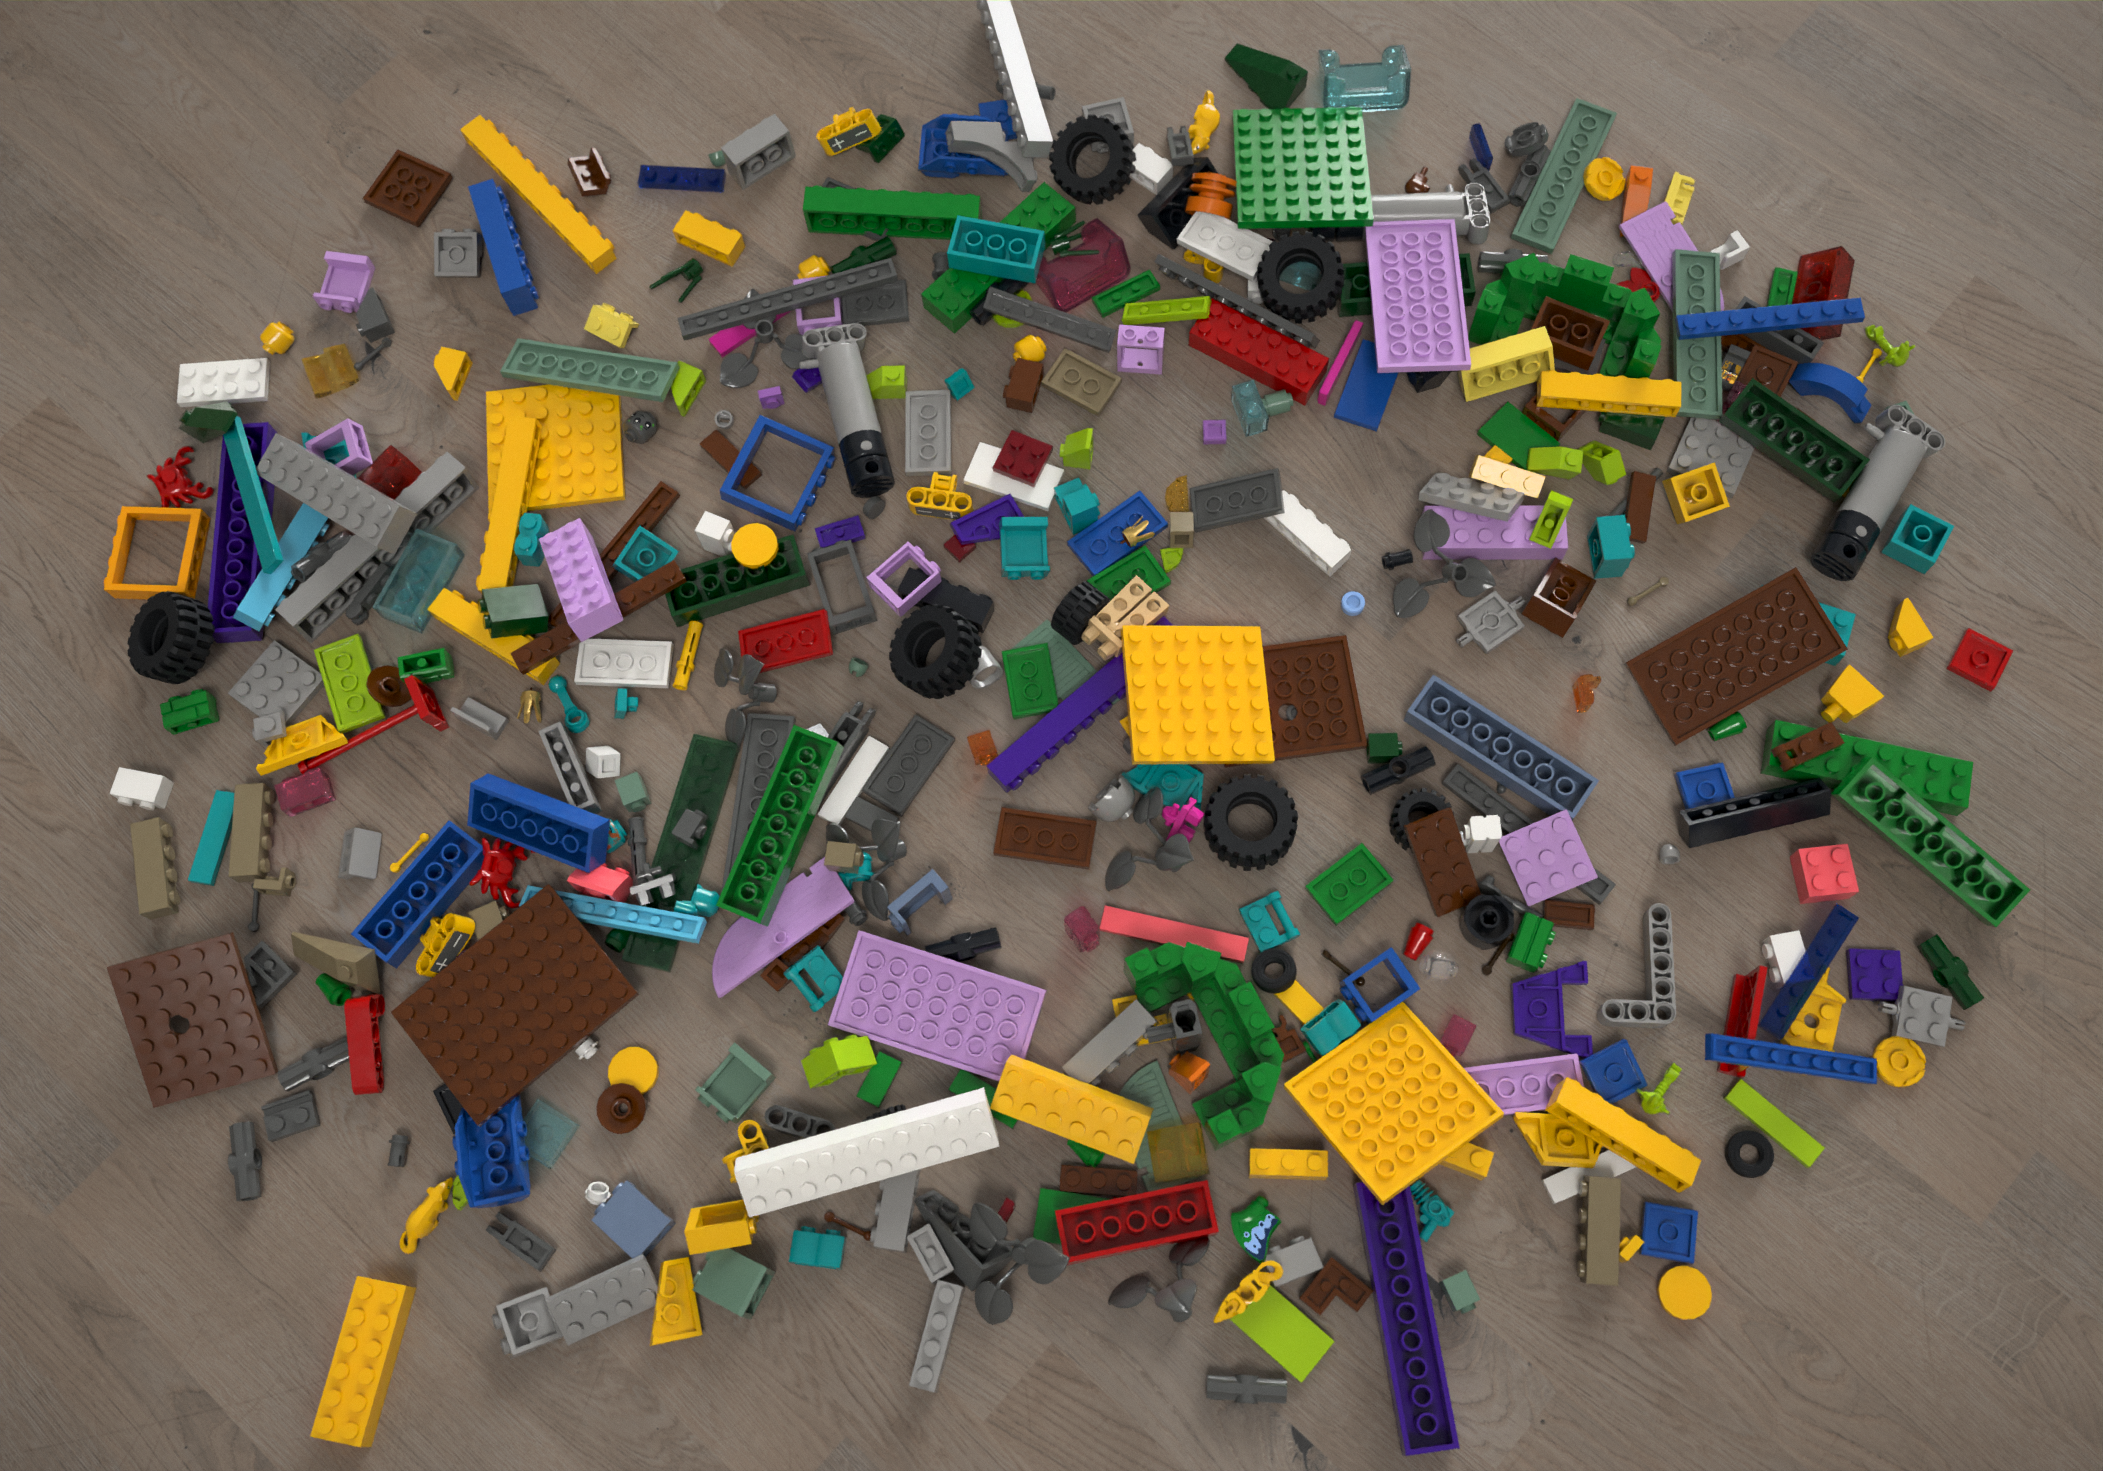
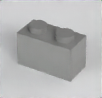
[1265,1236,1323,1288]

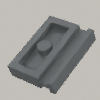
[261,1090,321,1142]

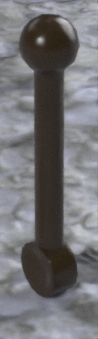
[1482,932,1514,976]
[1321,950,1365,986]

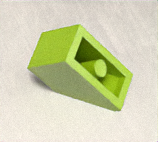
[671,361,706,417]
[866,365,907,399]
[1059,428,1094,469]
[1577,440,1626,485]
[1527,446,1584,480]
[1529,490,1573,549]

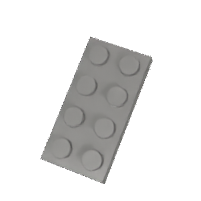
[905,390,951,476]
[1419,473,1524,522]
[546,1254,658,1345]

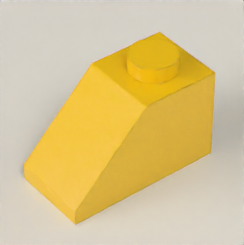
[434,346,473,401]
[1888,598,1934,657]

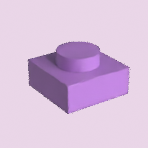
[758,386,785,409]

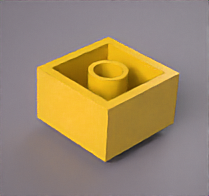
[1662,462,1730,524]

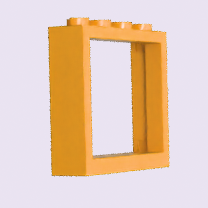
[104,506,211,600]

